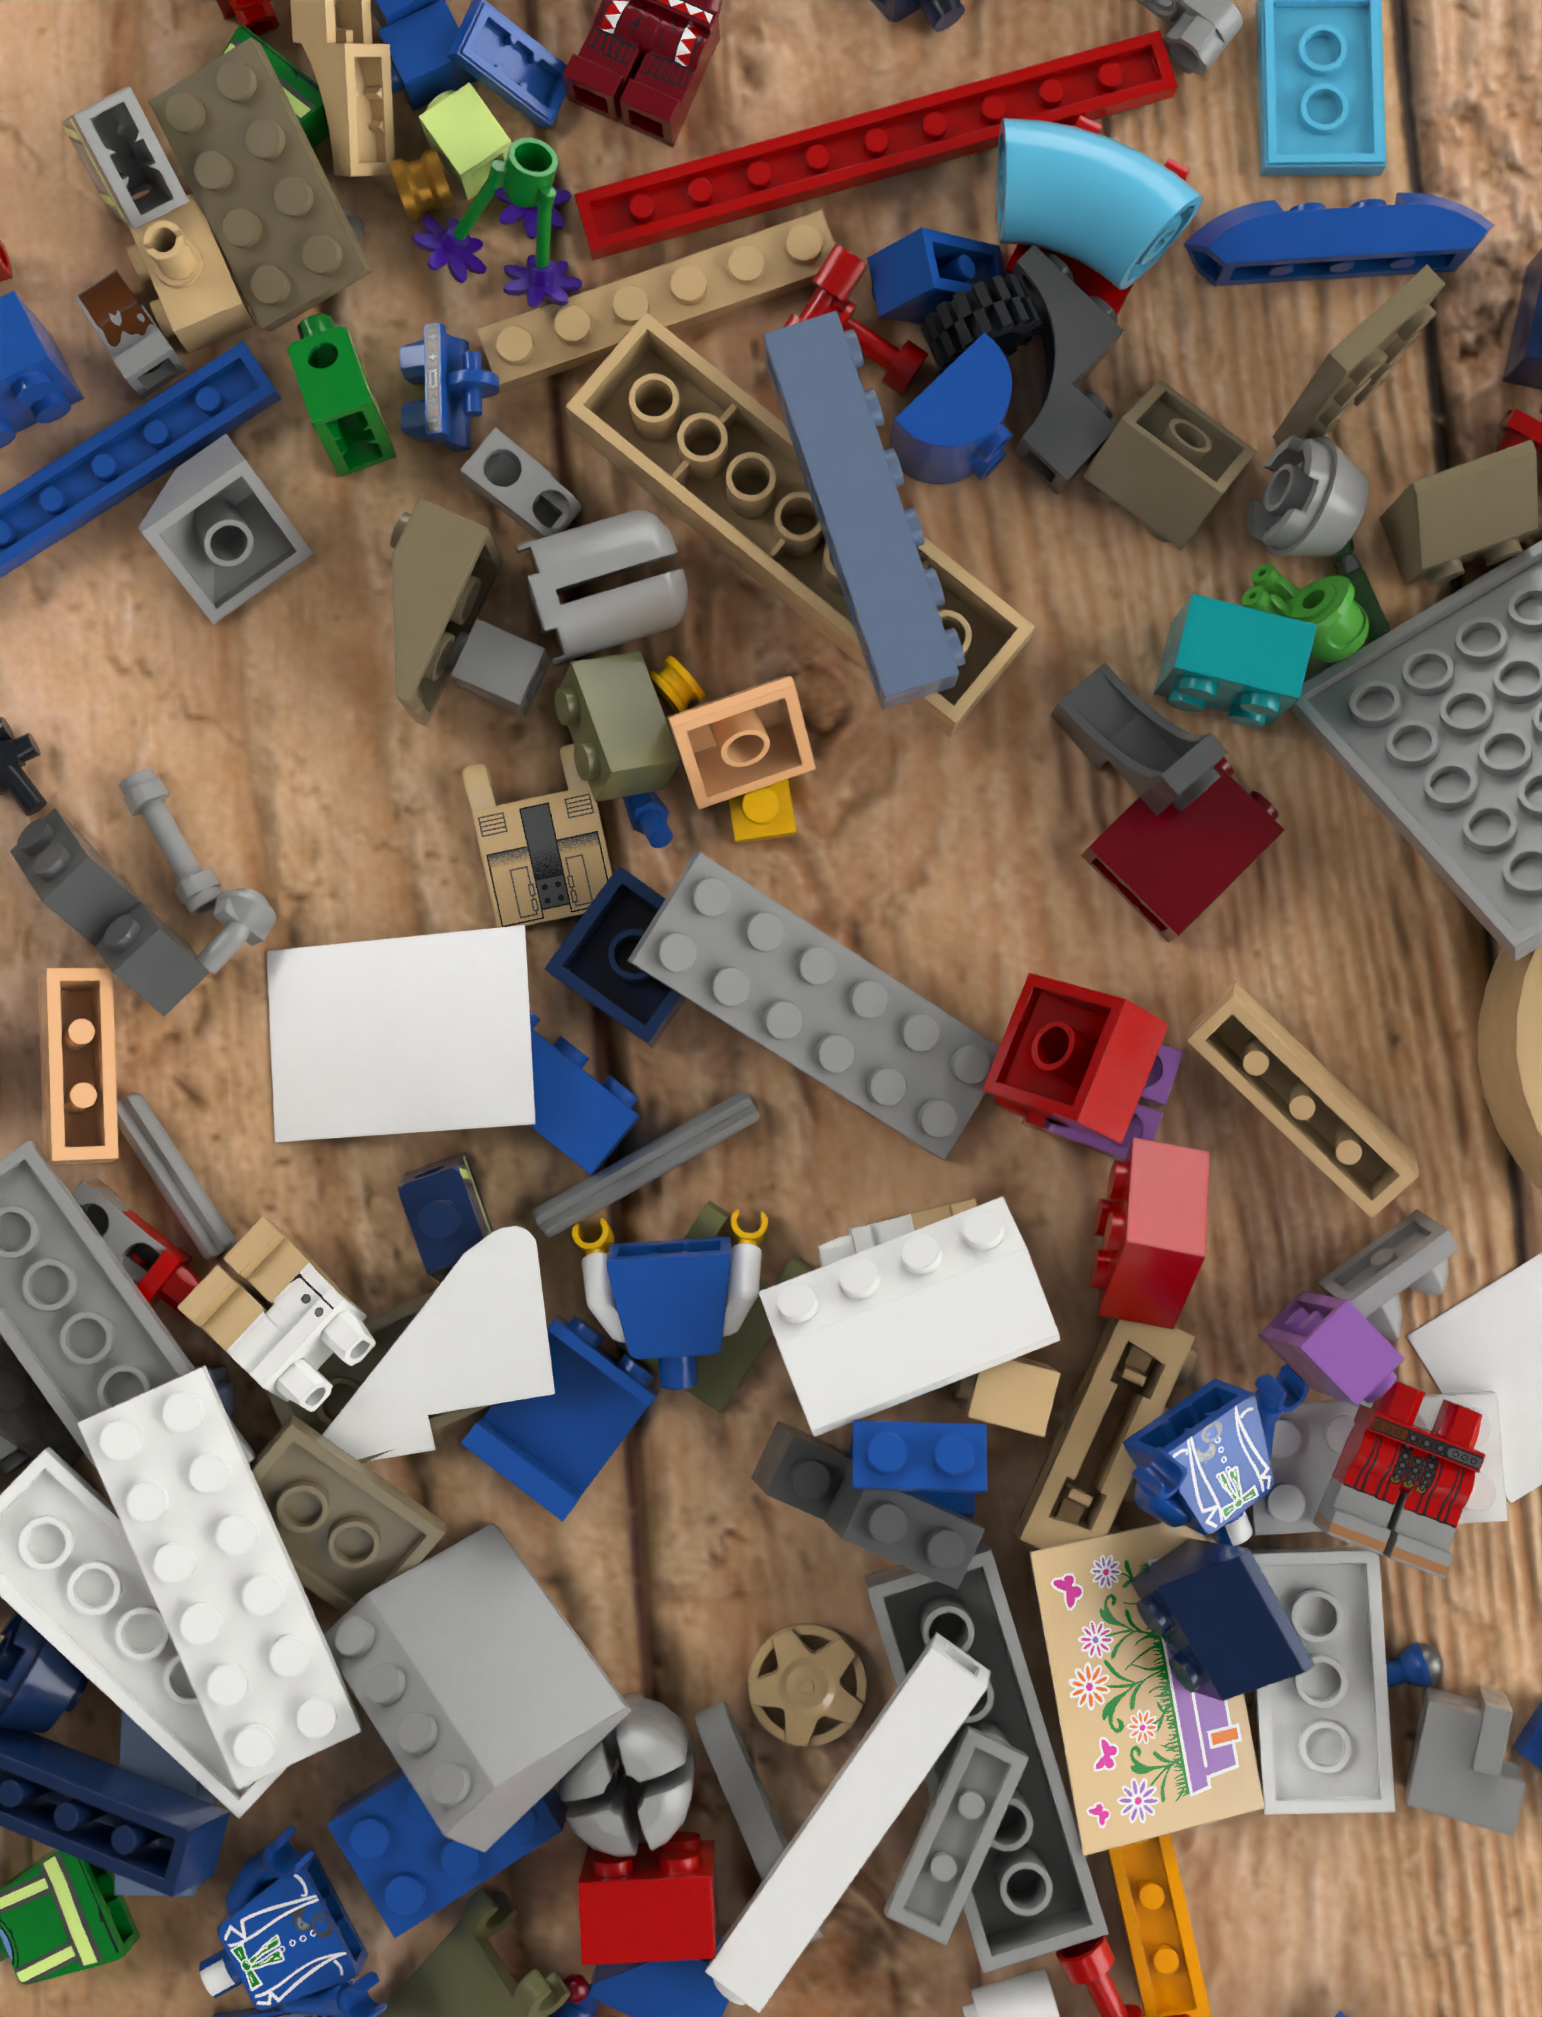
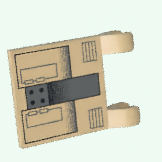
[462,743,613,928]

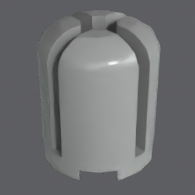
[516,509,688,666]
[559,1693,696,1857]

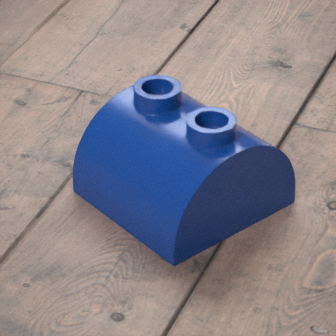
[889,332,1013,485]

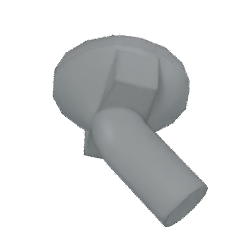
[197,888,277,974]

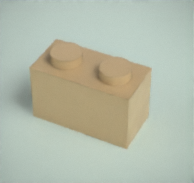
[950,1356,1060,1437]

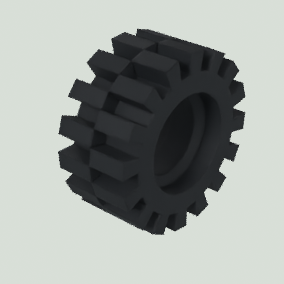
[920,274,1043,373]

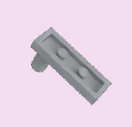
[884,1725,1029,1945]

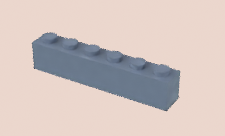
[763,310,965,710]

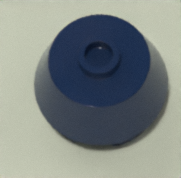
[0,1611,89,1733]

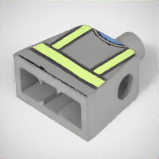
[62,86,189,230]

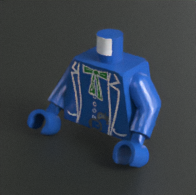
[1123,1364,1309,1546]
[199,1825,388,2017]

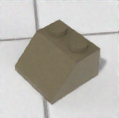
[1082,380,1257,550]
[1380,440,1539,587]

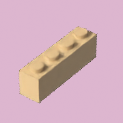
[1187,981,1419,1218]

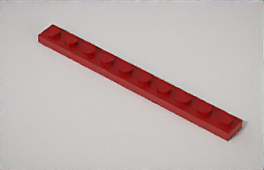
[574,30,1178,260]

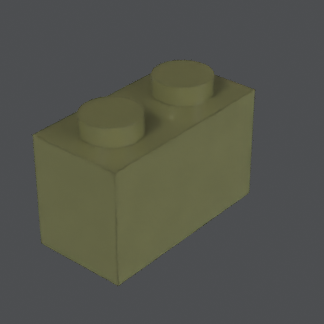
[554,651,681,802]

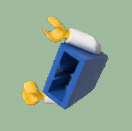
[572,1209,768,1390]

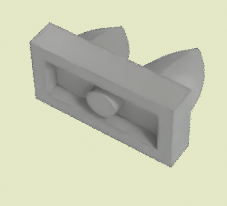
[1317,1209,1459,1341]

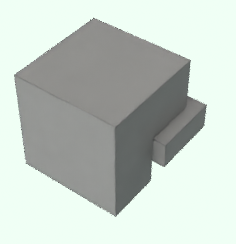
[1405,1685,1526,1836]

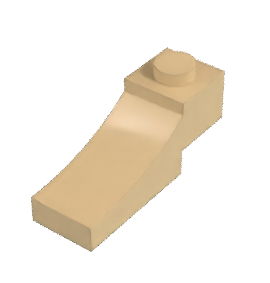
[290,0,395,177]

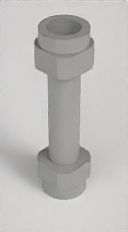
[119,768,222,916]

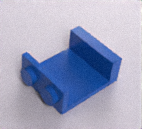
[460,1315,659,1522]
[847,1420,987,1518]

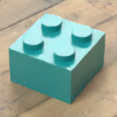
[1153,593,1317,728]

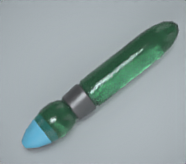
[1330,537,1391,643]

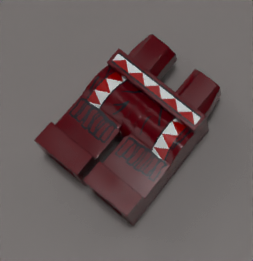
[562,0,723,147]

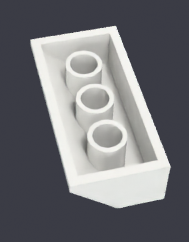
[759,1196,1061,1437]

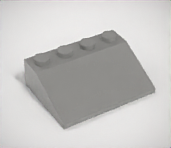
[324,1523,632,1852]

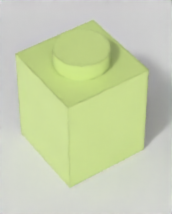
[419,82,512,200]

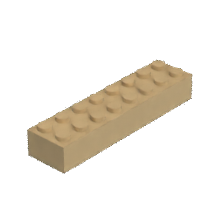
[565,312,1036,737]

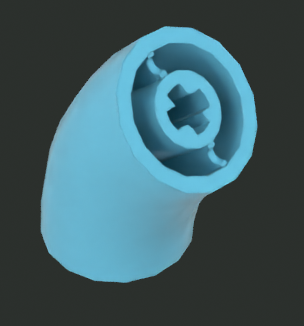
[996,118,1203,290]

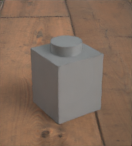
[448,618,550,717]

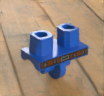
[400,323,500,452]

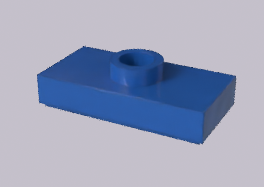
[446,0,567,128]

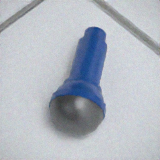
[1386,1642,1443,1688]

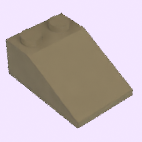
[390,497,503,726]

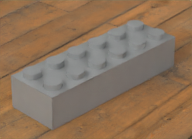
[864,1539,1109,1973]

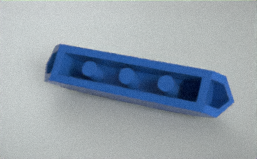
[1184,192,1494,286]

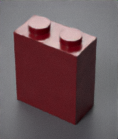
[1081,757,1285,942]

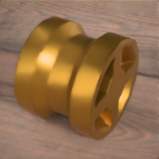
[389,147,456,223]

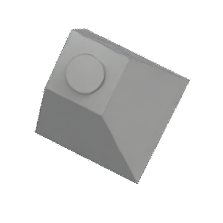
[138,434,313,625]

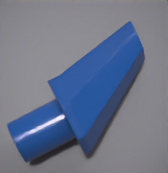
[622,791,673,848]

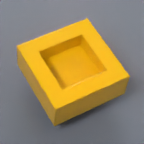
[728,779,796,845]

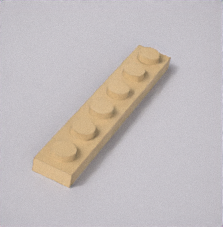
[477,210,835,394]

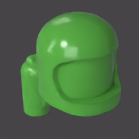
[1241,563,1369,663]

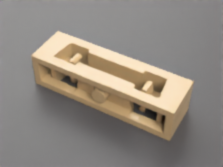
[1013,1317,1197,1549]

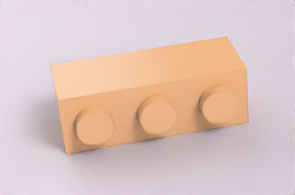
[38,968,119,1166]

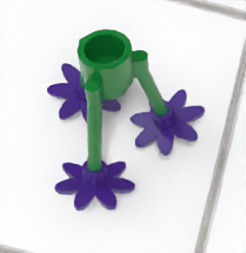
[412,137,582,308]

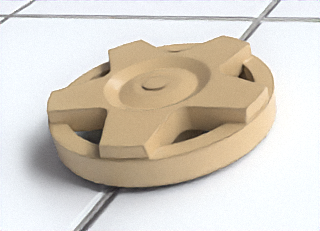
[748,1623,867,1747]

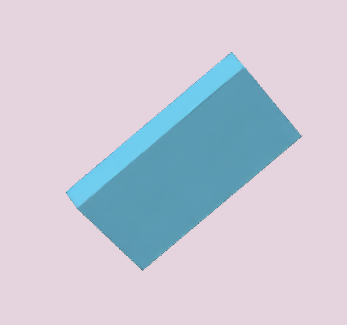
[1256,0,1386,176]

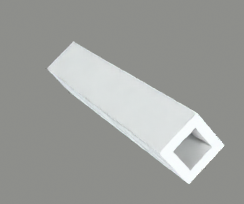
[705,1632,991,2013]

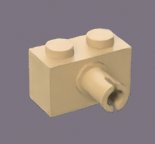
[126,193,256,353]

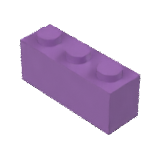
[1258,1291,1405,1406]

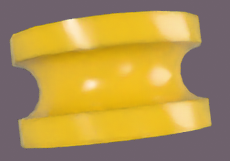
[649,655,706,713]

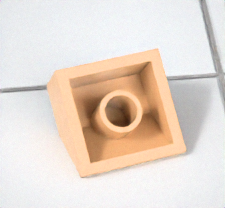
[666,676,816,810]

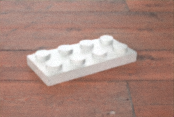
[1248,1391,1508,1536]
[1250,1547,1396,1815]

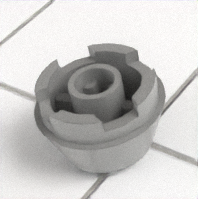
[1247,436,1369,557]

